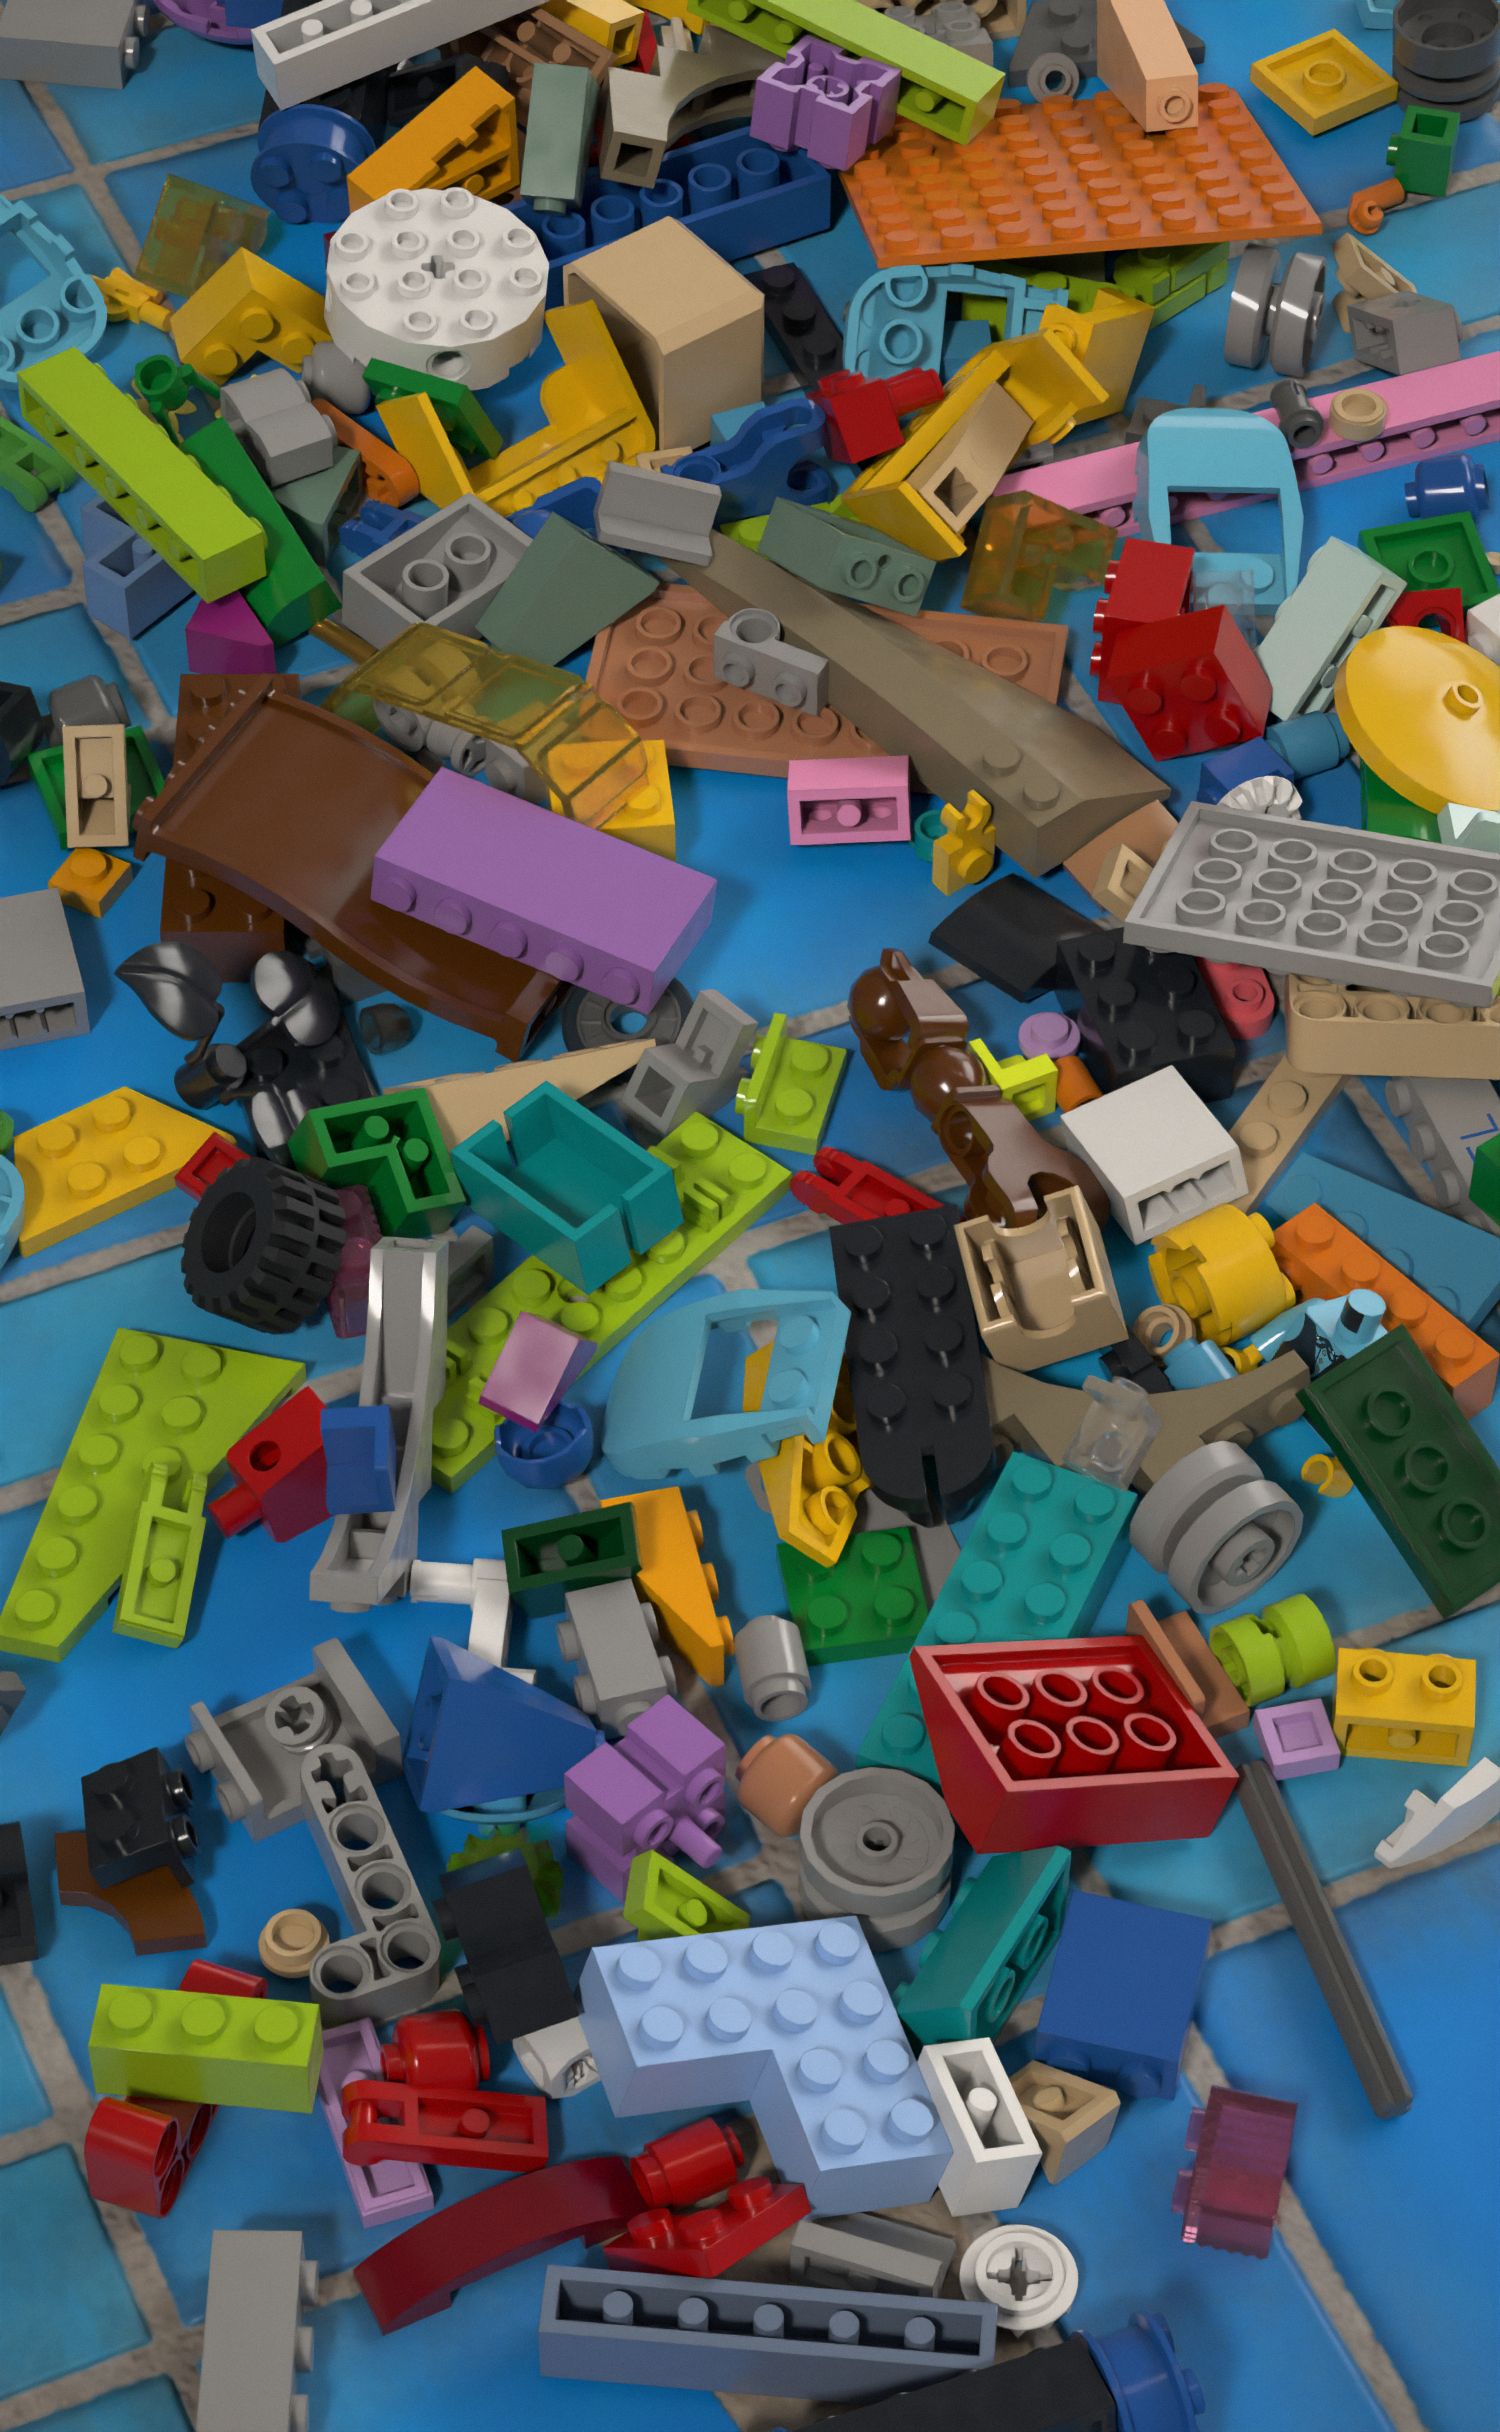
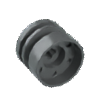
[1392,0,1500,122]

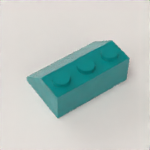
[891,1846,1071,2061]

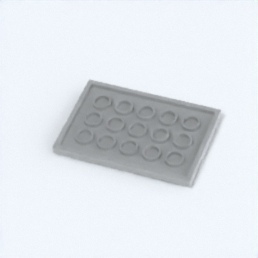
[1123,801,1500,1009]

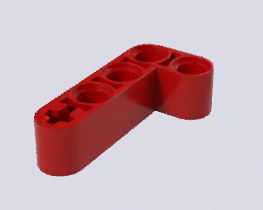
[84,1959,268,2219]

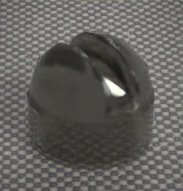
[359,1003,411,1055]

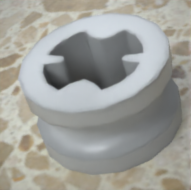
[264,1685,334,1755]

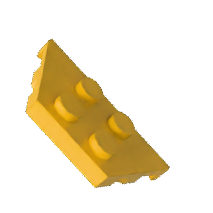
[14,1086,237,1259]

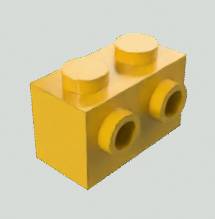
[1331,1647,1476,1767]

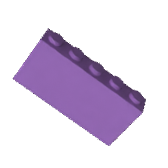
[371,767,717,1015]

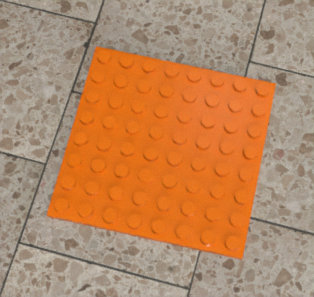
[836,83,1322,269]

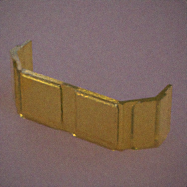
[319,622,650,830]

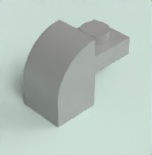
[621,989,758,1135]

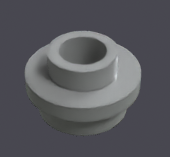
[1026,52,1079,103]

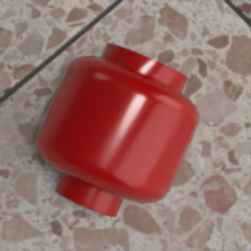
[380,2009,490,2090]

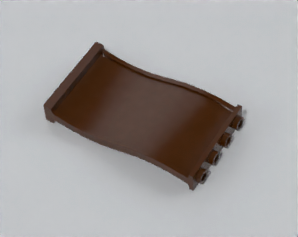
[132,672,575,1062]

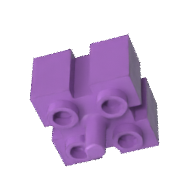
[749,35,902,171]
[564,1694,726,1904]

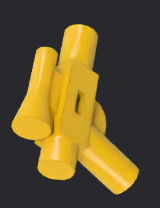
[91,267,175,332]

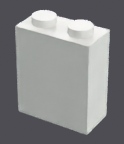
[1060,1065,1249,1245]

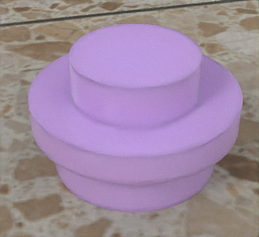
[1018,1012,1080,1062]

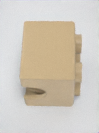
[954,1185,1129,1373]

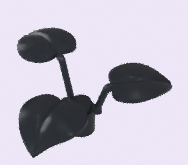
[114,941,339,1172]

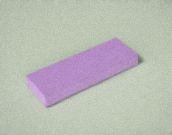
[317,2017,434,2229]

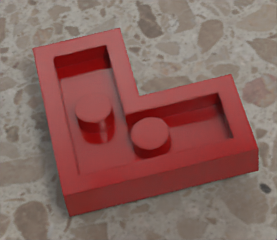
[603,2177,812,2278]

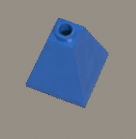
[402,1636,605,1813]

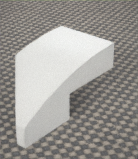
[1374,1757,1500,1868]

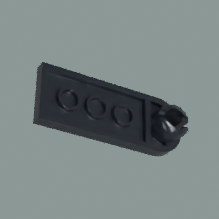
[829,1204,996,1528]

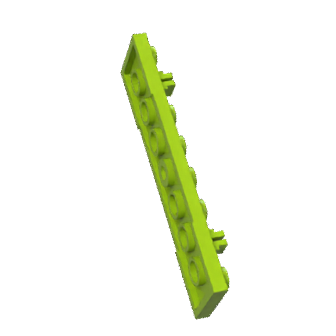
[431,1111,792,1494]

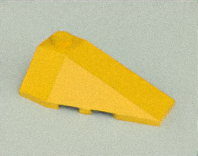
[742,1340,869,1568]

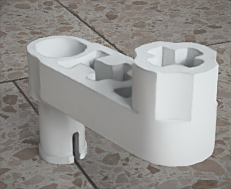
[410,1558,537,1687]

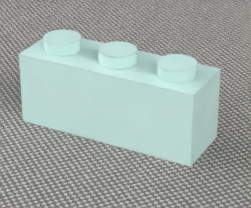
[1252,536,1408,721]

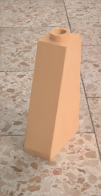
[1097,0,1198,132]

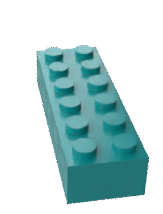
[856,1451,1138,1843]

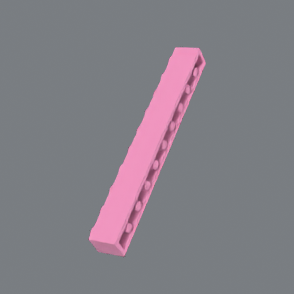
[983,351,1500,566]

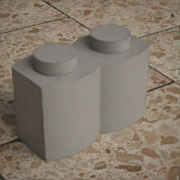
[220,368,338,487]

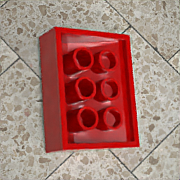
[909,1635,1239,1854]

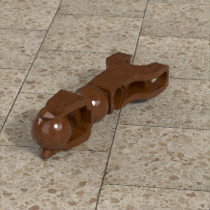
[847,948,1111,1234]

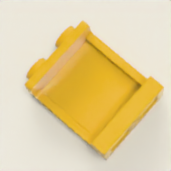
[1038,287,1155,425]

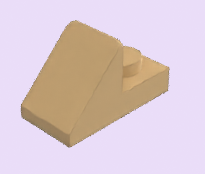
[1331,232,1418,334]
[62,724,131,848]
[1008,2060,1121,2185]

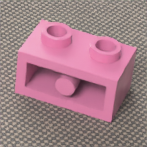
[787,755,911,845]

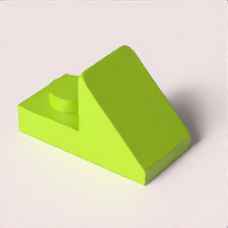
[623,1849,750,1942]

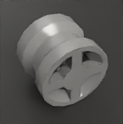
[426,702,497,777]

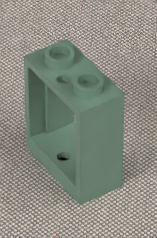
[757,497,937,617]

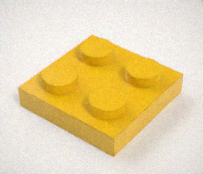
[1249,28,1399,136]

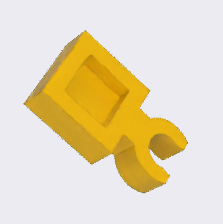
[932,789,996,896]

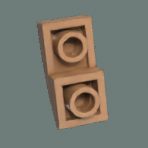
[1063,800,1179,914]

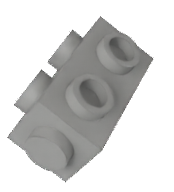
[556,1578,677,1740]

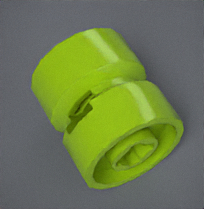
[1209,1594,1336,1708]

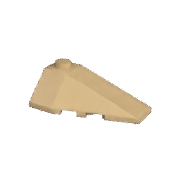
[382,1039,656,1167]

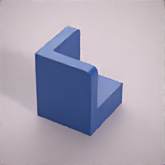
[320,1405,396,1515]

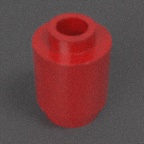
[630,2117,744,2213]

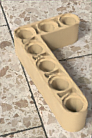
[1284,973,1500,1080]

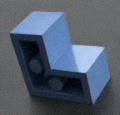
[80,494,194,640]

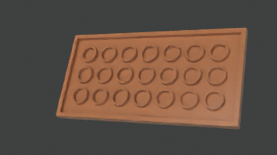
[573,582,1069,794]

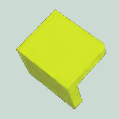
[967,1038,1058,1121]

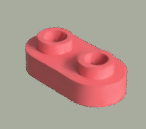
[1195,956,1275,1040]

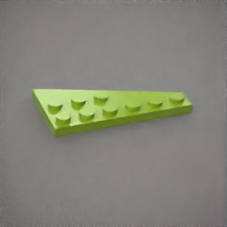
[0,1327,307,1663]

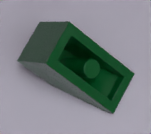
[501,1502,643,1619]

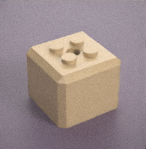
[563,216,764,451]

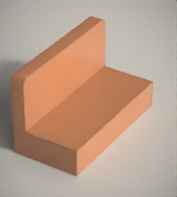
[1125,1599,1250,1740]

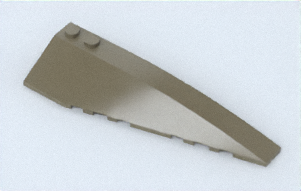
[656,529,1171,879]

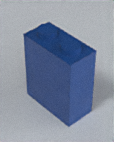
[1034,1890,1212,2101]

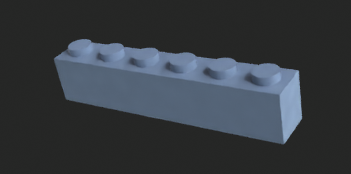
[538,2265,998,2405]

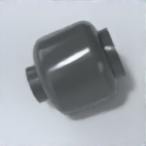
[41,675,132,748]

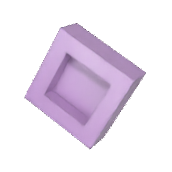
[1253,1698,1341,1781]

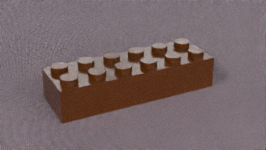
[160,673,301,983]

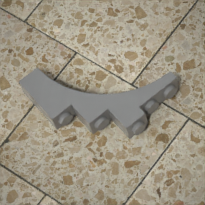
[309,1237,449,1613]

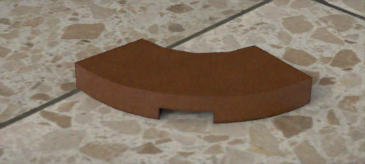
[54,1832,207,1956]

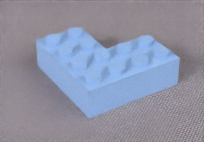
[573,1915,954,2221]

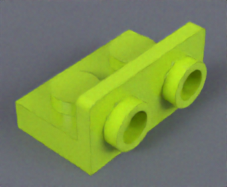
[735,1012,847,1155]

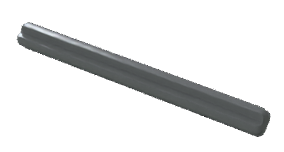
[1234,1760,1413,2120]

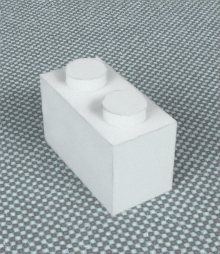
[917,2037,1043,2217]

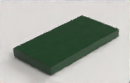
[1295,1323,1500,1619]

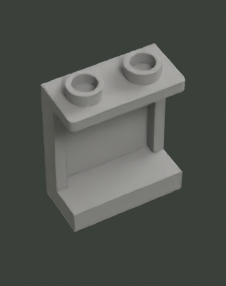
[184,1637,403,1843]

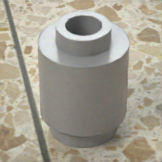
[733,1615,812,1722]

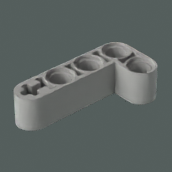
[300,1743,441,2029]

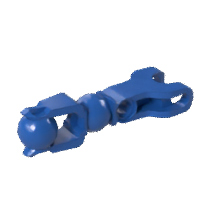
[503,398,832,555]

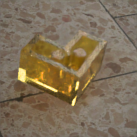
[133,173,270,299]
[960,490,1118,622]

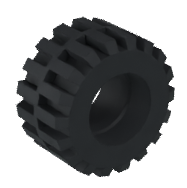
[181,1157,347,1335]

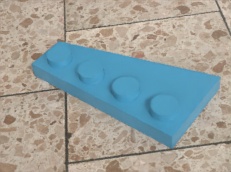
[1265,1152,1500,1332]

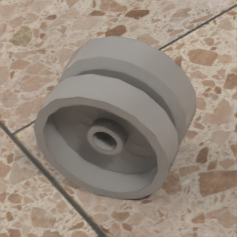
[1224,243,1327,378]
[1129,1441,1304,1615]
[798,1767,955,1952]

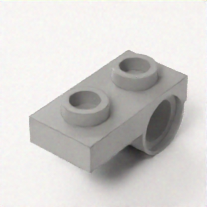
[714,608,829,717]

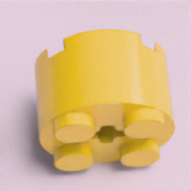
[1148,1203,1296,1348]

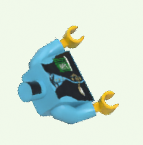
[1219,1289,1388,1498]

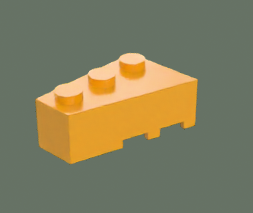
[347,66,520,214]

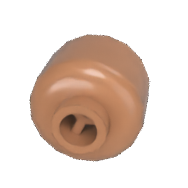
[735,1734,839,1837]

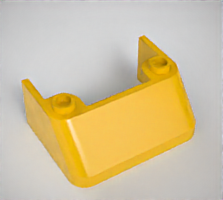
[376,299,656,517]
[841,327,1110,563]

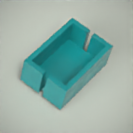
[450,1080,684,1295]

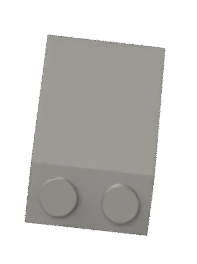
[342,492,533,670]

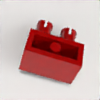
[805,367,945,464]

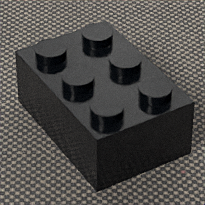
[1054,927,1236,1104]

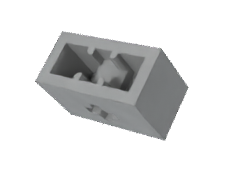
[1347,290,1463,375]

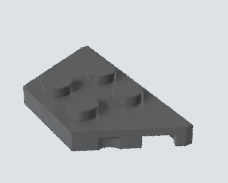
[1008,0,1206,88]

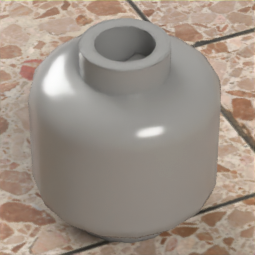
[302,342,374,414]

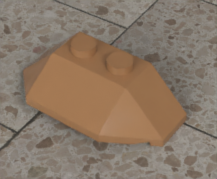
[450,6,618,128]

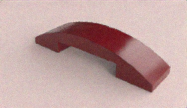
[352,2156,650,2336]

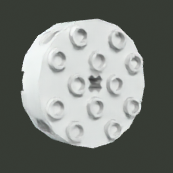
[324,187,549,391]

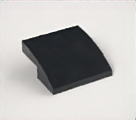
[928,873,1104,1003]

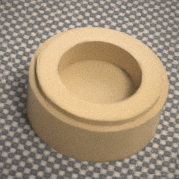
[1329,388,1387,441]

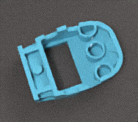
[0,194,107,391]
[842,263,1069,421]
[1132,408,1304,616]
[600,1289,851,1480]

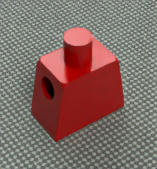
[206,1385,334,1543]

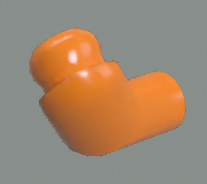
[1347,178,1404,235]

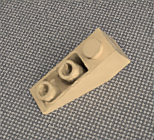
[906,381,1033,534]

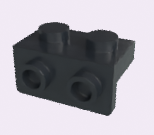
[81,1747,201,1889]

